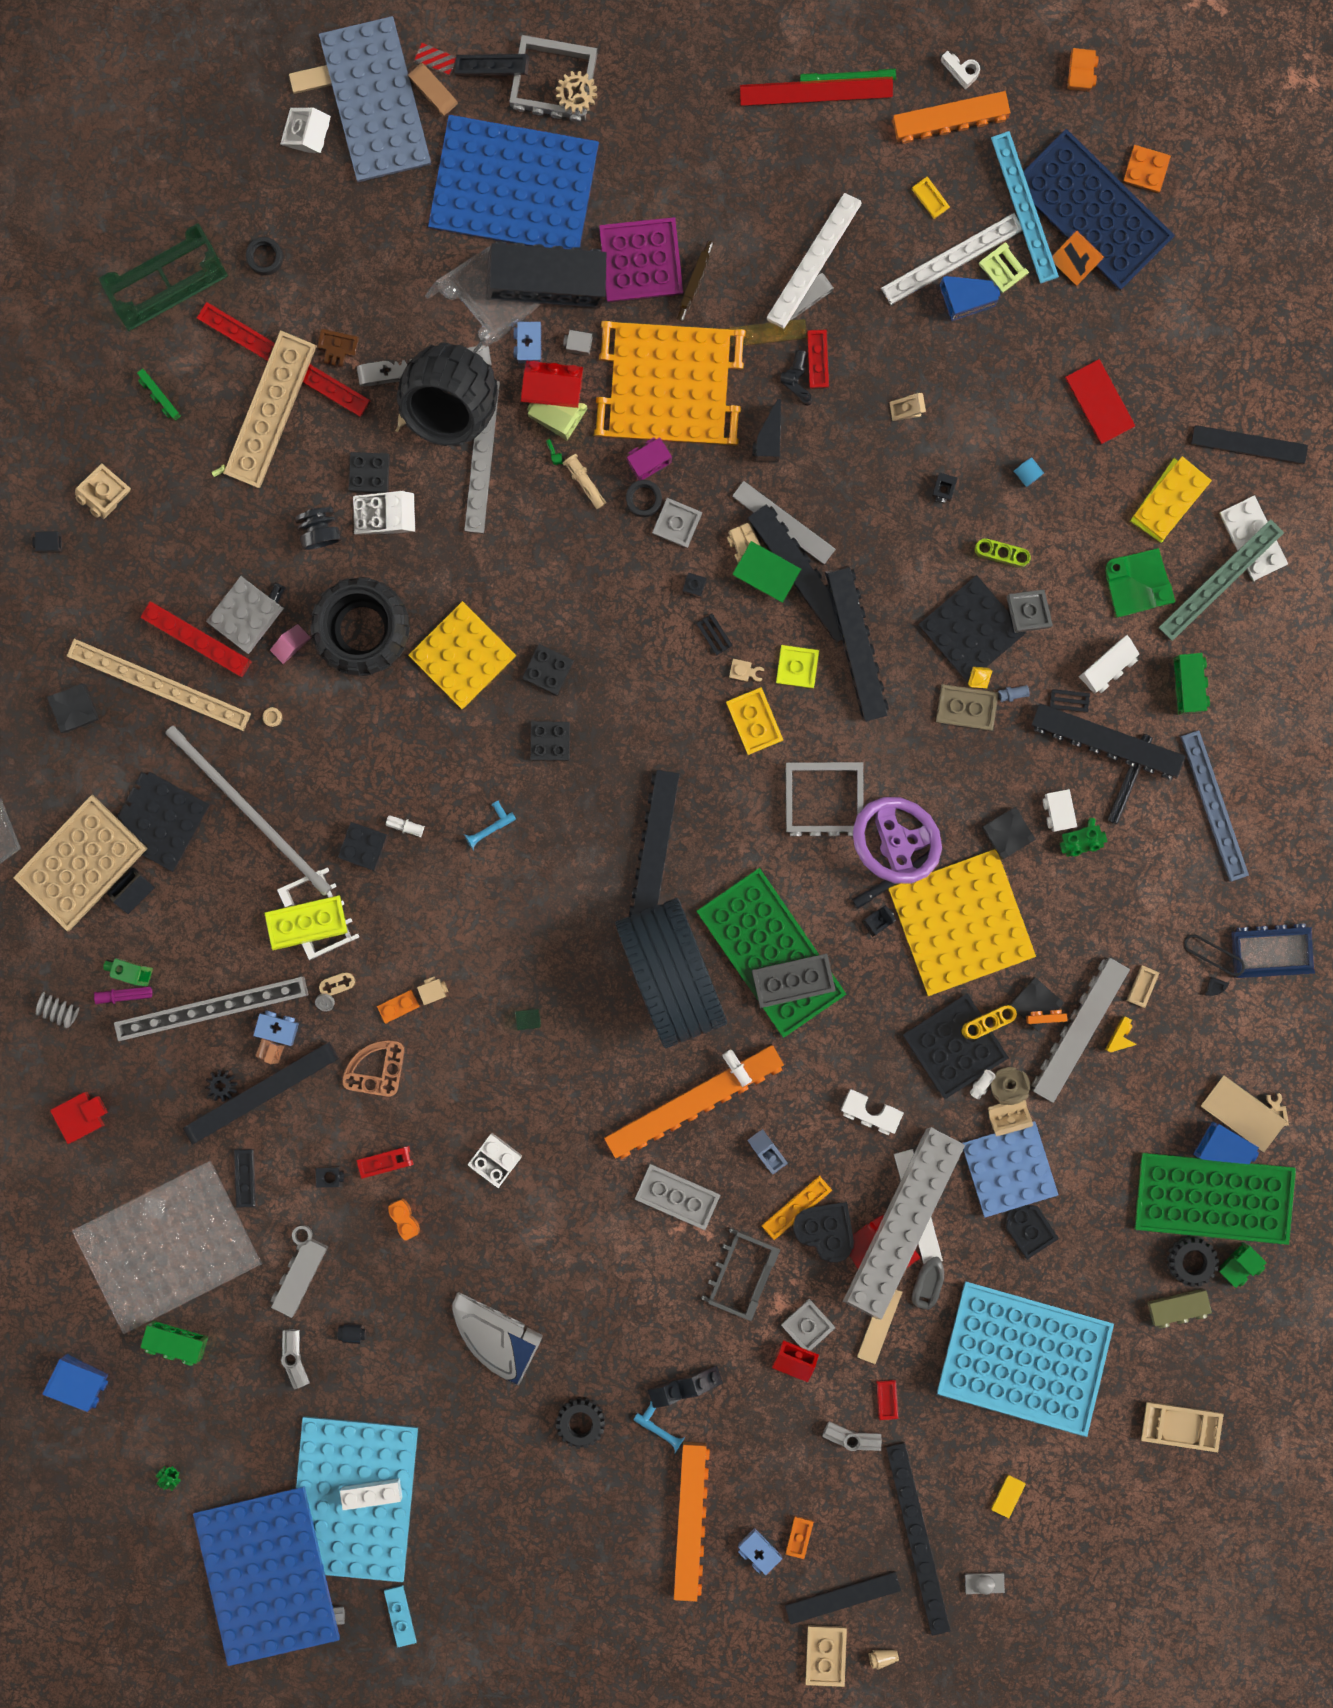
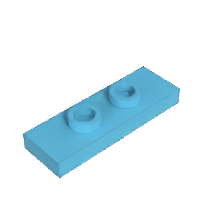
[384,1585,417,1648]

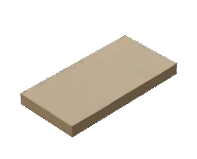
[1201,1075,1287,1152]

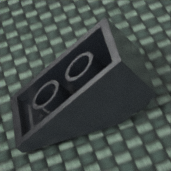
[752,399,781,462]

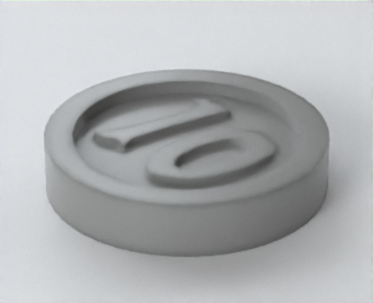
[315,994,335,1011]

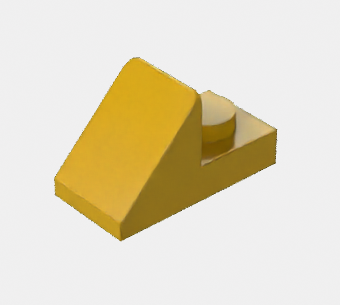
[1105,1016,1136,1052]

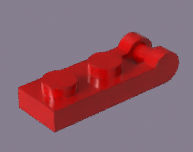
[356,1146,414,1179]

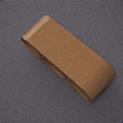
[407,62,458,116]

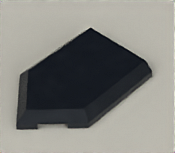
[1006,1204,1059,1260]

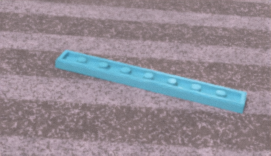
[991,131,1059,284]

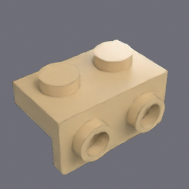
[988,1100,1033,1137]

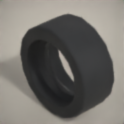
[246,237,283,275]
[626,479,662,518]

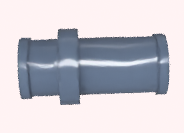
[998,685,1030,702]

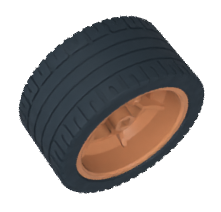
[615,898,727,1049]

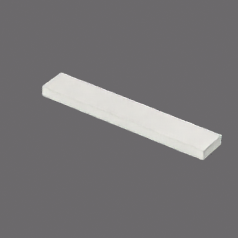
[894,1149,943,1264]

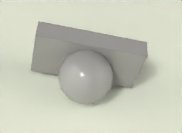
[965,1572,1005,1595]

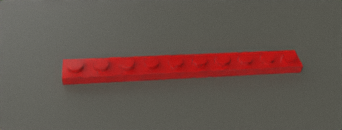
[197,302,370,418]

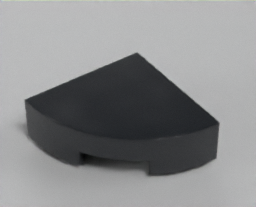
[1204,977,1229,996]

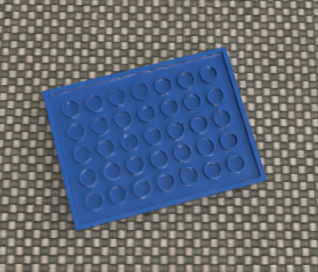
[428,115,599,249]
[193,1486,340,1666]

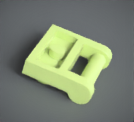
[979,242,1029,293]

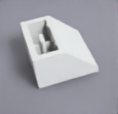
[468,1133,522,1188]

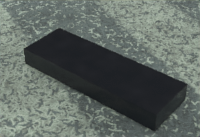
[234,1149,256,1208]

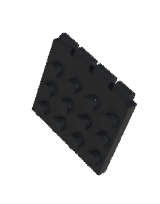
[117,772,210,872]

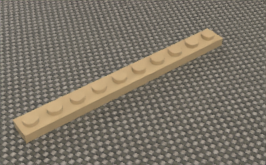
[67,639,251,731]

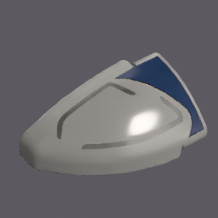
[452,1292,543,1386]

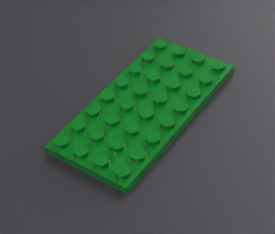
[696,868,847,1038]
[1134,1153,1296,1245]

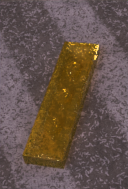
[729,319,807,347]

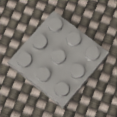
[206,576,284,654]

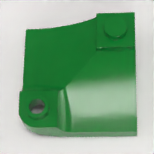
[1105,548,1175,618]

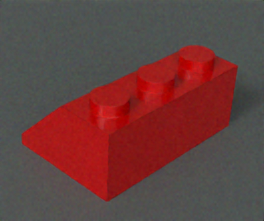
[521,361,583,408]

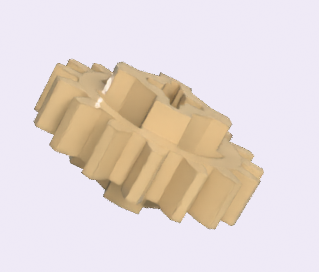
[556,71,597,114]

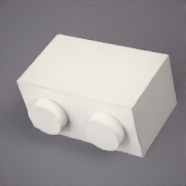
[1043,789,1077,832]

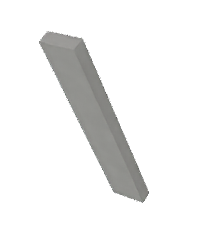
[732,481,836,565]

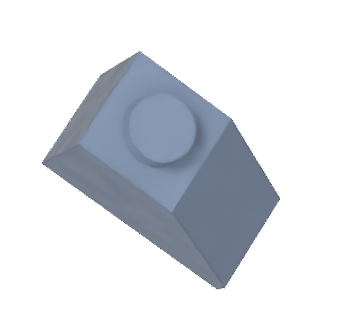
[747,1129,788,1175]

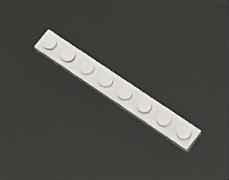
[767,193,861,329]

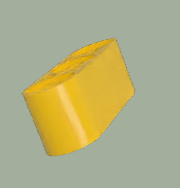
[962,1005,1017,1039]

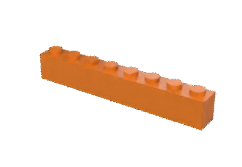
[674,1442,710,1602]

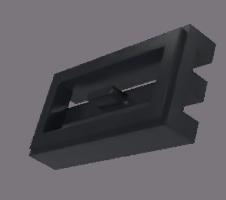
[696,613,733,656]
[1050,689,1090,713]

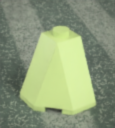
[527,403,588,441]

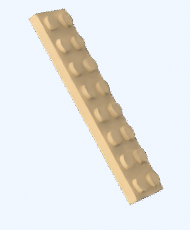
[224,330,317,488]

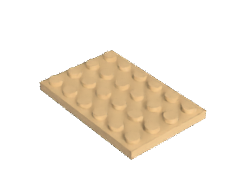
[14,795,148,931]

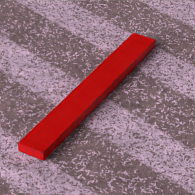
[740,76,893,106]

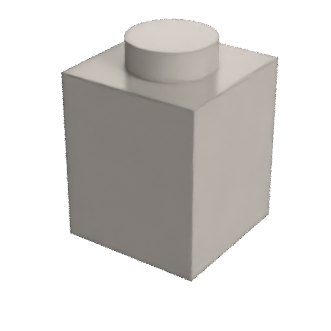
[563,330,593,356]

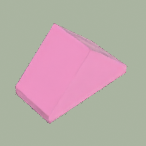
[270,624,311,664]

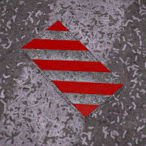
[414,43,456,76]

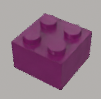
[627,437,672,481]

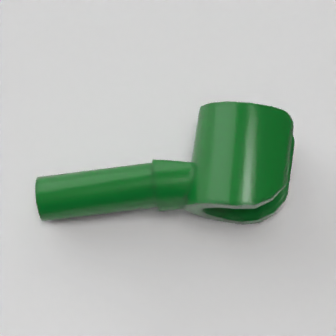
[546,439,563,465]

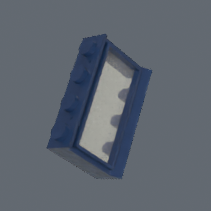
[1232,924,1315,978]

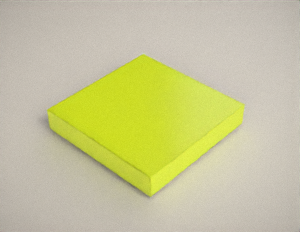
[776,645,819,689]

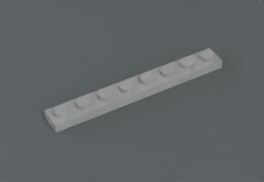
[465,381,500,534]

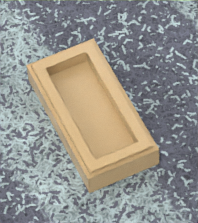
[1126,965,1159,1008]

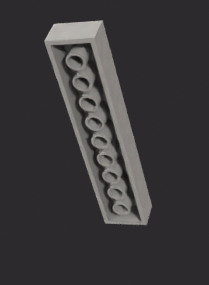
[843,1127,965,1319]

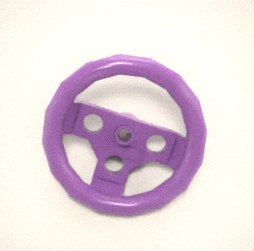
[853,797,942,884]

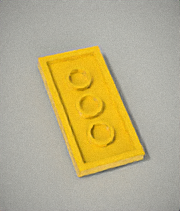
[1133,456,1212,540]

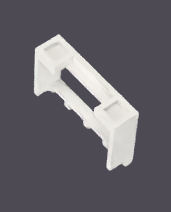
[277,868,359,960]

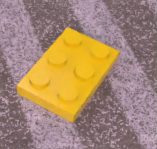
[726,687,783,755]

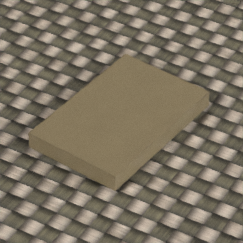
[936,684,998,731]

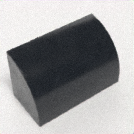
[107,867,155,914]

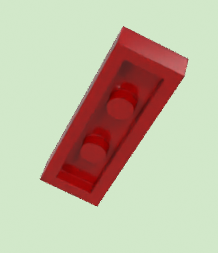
[807,330,829,389]

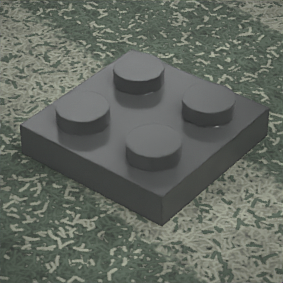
[1007,590,1053,633]

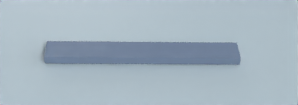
[1180,731,1249,882]

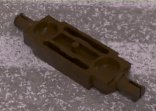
[676,241,715,322]

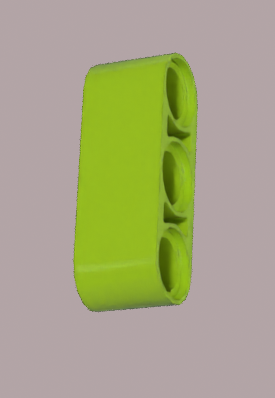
[975,538,1031,568]

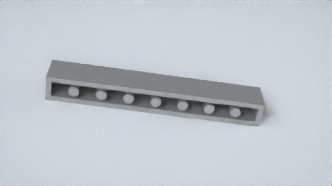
[1031,958,1130,1103]

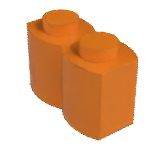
[1067,48,1099,92]
[388,1198,420,1241]

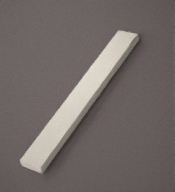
[881,213,1022,305]

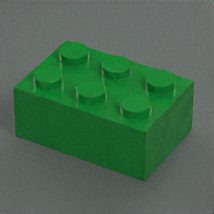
[1173,653,1210,715]
[140,1320,209,1366]

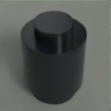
[338,1324,367,1344]

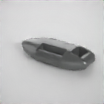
[912,1257,944,1310]

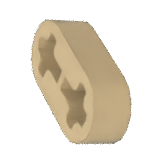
[319,972,355,996]

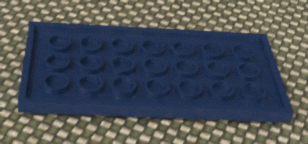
[1023,129,1175,291]

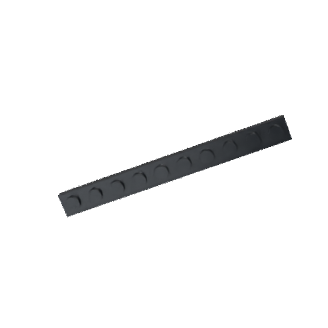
[886,1442,951,1636]

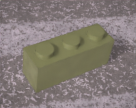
[1147,1288,1212,1328]

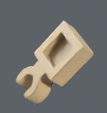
[729,659,764,682]
[1266,1093,1289,1126]

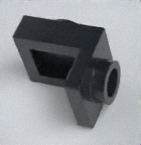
[862,905,896,937]

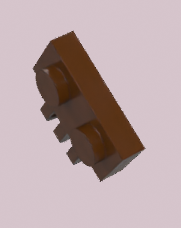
[317,329,359,367]

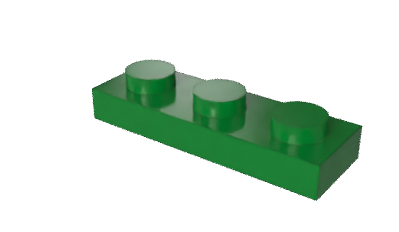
[137,369,181,421]

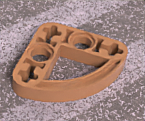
[343,1041,405,1097]

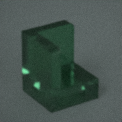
[516,1009,541,1030]

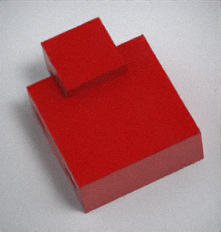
[50,1092,108,1144]

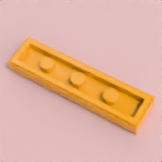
[761,1175,832,1240]

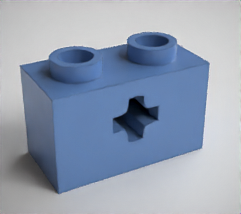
[514,322,541,363]
[253,1011,299,1046]
[738,1528,782,1575]

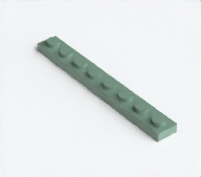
[1159,519,1284,641]

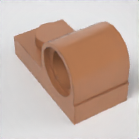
[256,1038,285,1064]

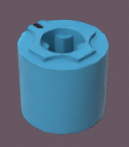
[1014,458,1044,487]

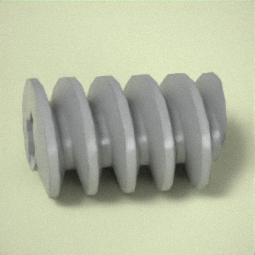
[36,992,79,1028]

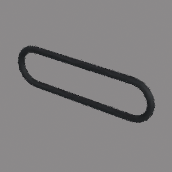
[1184,934,1245,976]

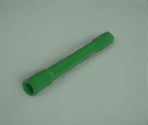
[800,69,896,81]

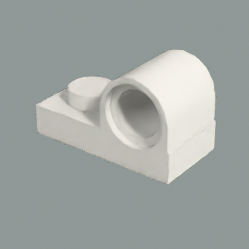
[941,51,980,90]

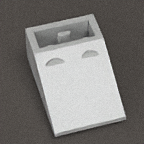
[353,491,415,534]

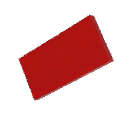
[1065,359,1135,445]

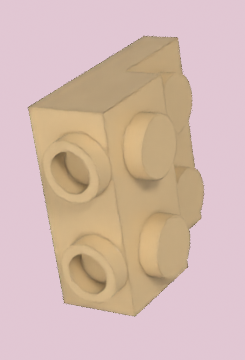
[75,464,131,519]

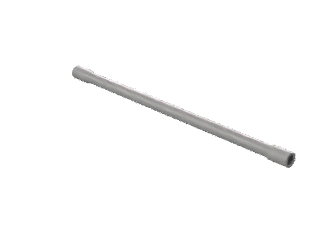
[165,726,332,896]

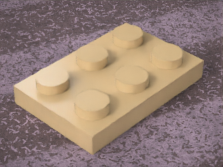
[806,1625,847,1687]

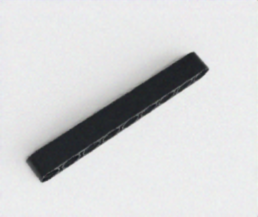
[182,1042,339,1145]

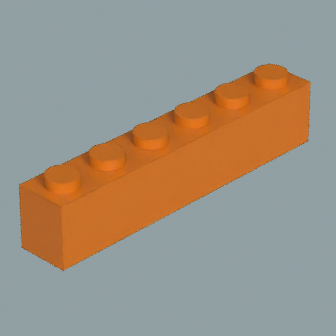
[892,91,1010,144]

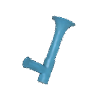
[464,800,516,851]
[633,1402,685,1454]

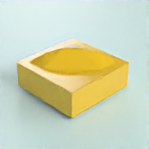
[968,667,992,688]

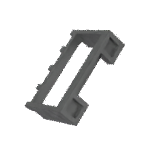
[701,1228,781,1321]

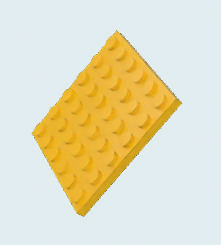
[888,849,1036,996]

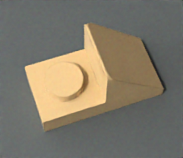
[889,393,926,421]

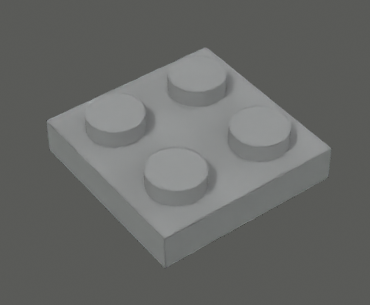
[652,498,702,548]
[781,1299,835,1351]

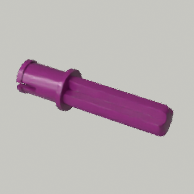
[94,987,153,1004]

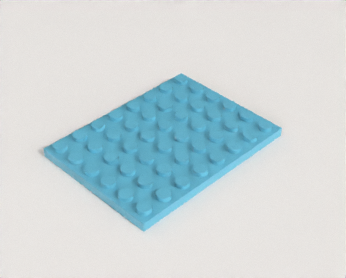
[936,1282,1114,1437]
[296,1416,418,1582]

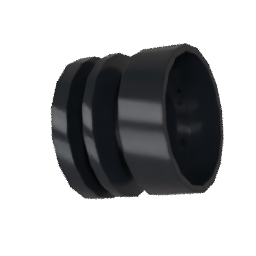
[294,507,342,550]

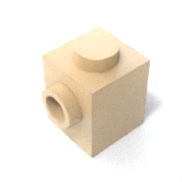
[417,977,449,1005]

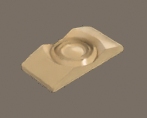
[1141,1402,1224,1452]

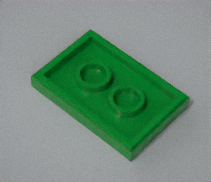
[732,541,801,603]

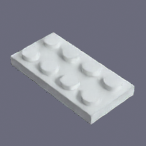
[1219,495,1288,582]

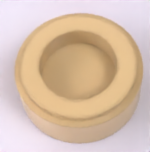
[263,707,282,727]

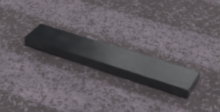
[1191,425,1308,465]
[785,1571,901,1624]

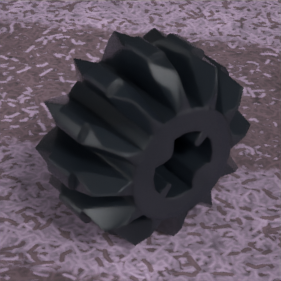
[205,1069,238,1102]

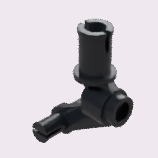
[781,350,812,406]

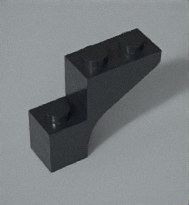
[648,1365,723,1408]

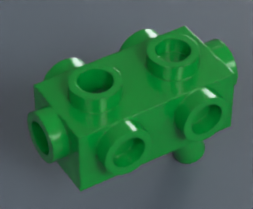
[1060,818,1107,857]

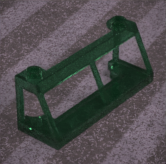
[98,223,228,331]

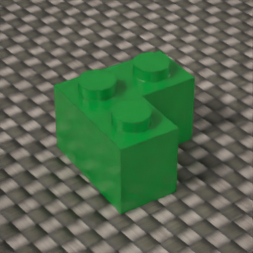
[1218,1242,1267,1288]

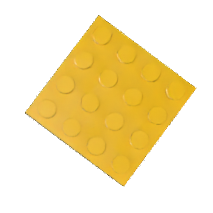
[409,601,516,710]

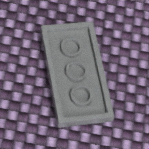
[635,1164,721,1230]

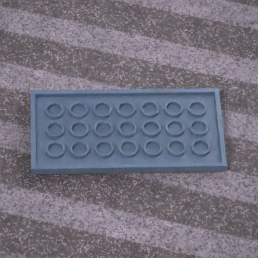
[319,16,431,182]

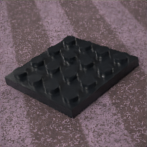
[918,575,1026,683]
[903,993,1009,1100]

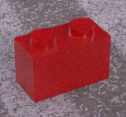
[772,1340,819,1382]

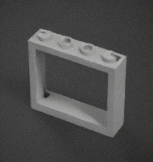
[510,35,597,122]
[786,762,863,836]

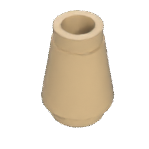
[869,1650,899,1670]

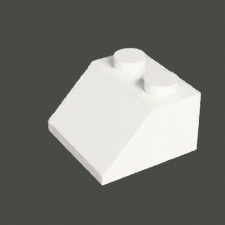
[280,108,331,153]

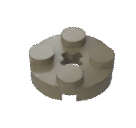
[991,1067,1030,1105]

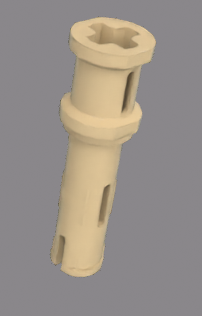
[562,454,606,510]

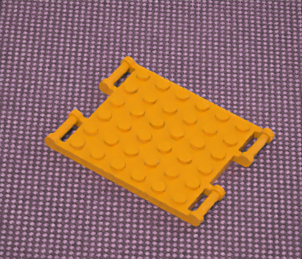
[594,321,746,445]

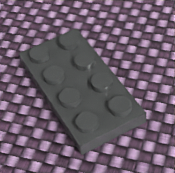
[752,954,836,1008]

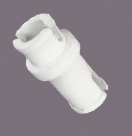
[970,1070,996,1099]

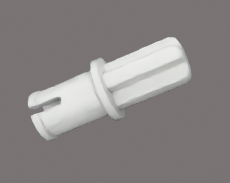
[386,816,425,838]
[723,1050,752,1087]

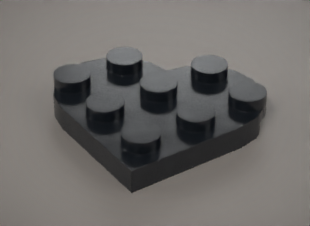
[793,1202,854,1263]

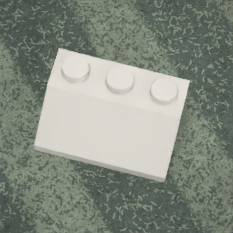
[1079,635,1139,694]

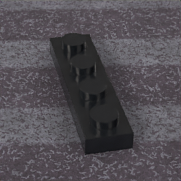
[455,54,530,76]

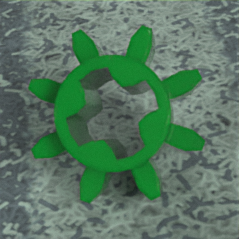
[155,1466,181,1491]

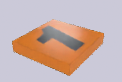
[1052,231,1104,286]

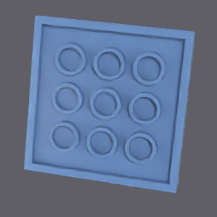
[962,1121,1058,1218]

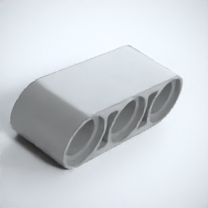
[789,273,834,321]

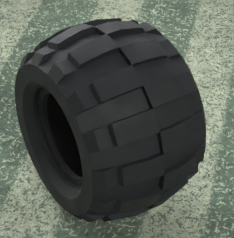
[397,343,498,446]
[310,577,410,676]

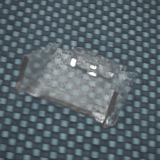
[425,246,540,353]

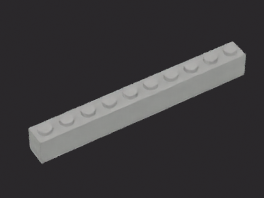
[114,977,309,1041]

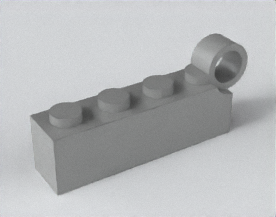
[271,1225,328,1318]

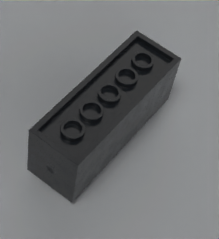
[486,241,607,308]

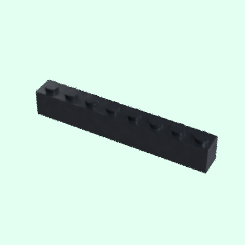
[747,504,842,643]
[825,566,889,722]
[1031,703,1185,781]
[629,770,680,917]

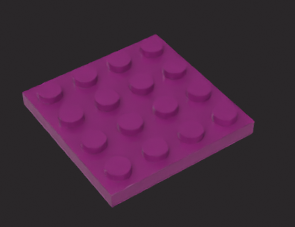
[599,217,683,302]

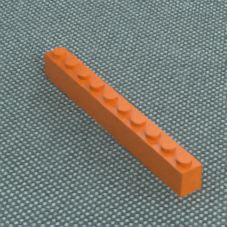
[604,1044,784,1159]

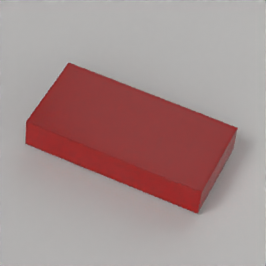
[876,1380,898,1420]

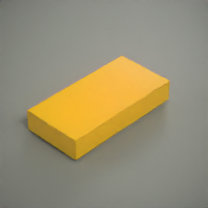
[912,177,950,219]
[991,1474,1026,1518]

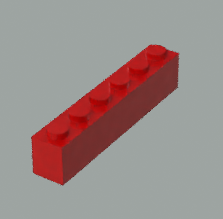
[140,601,252,678]

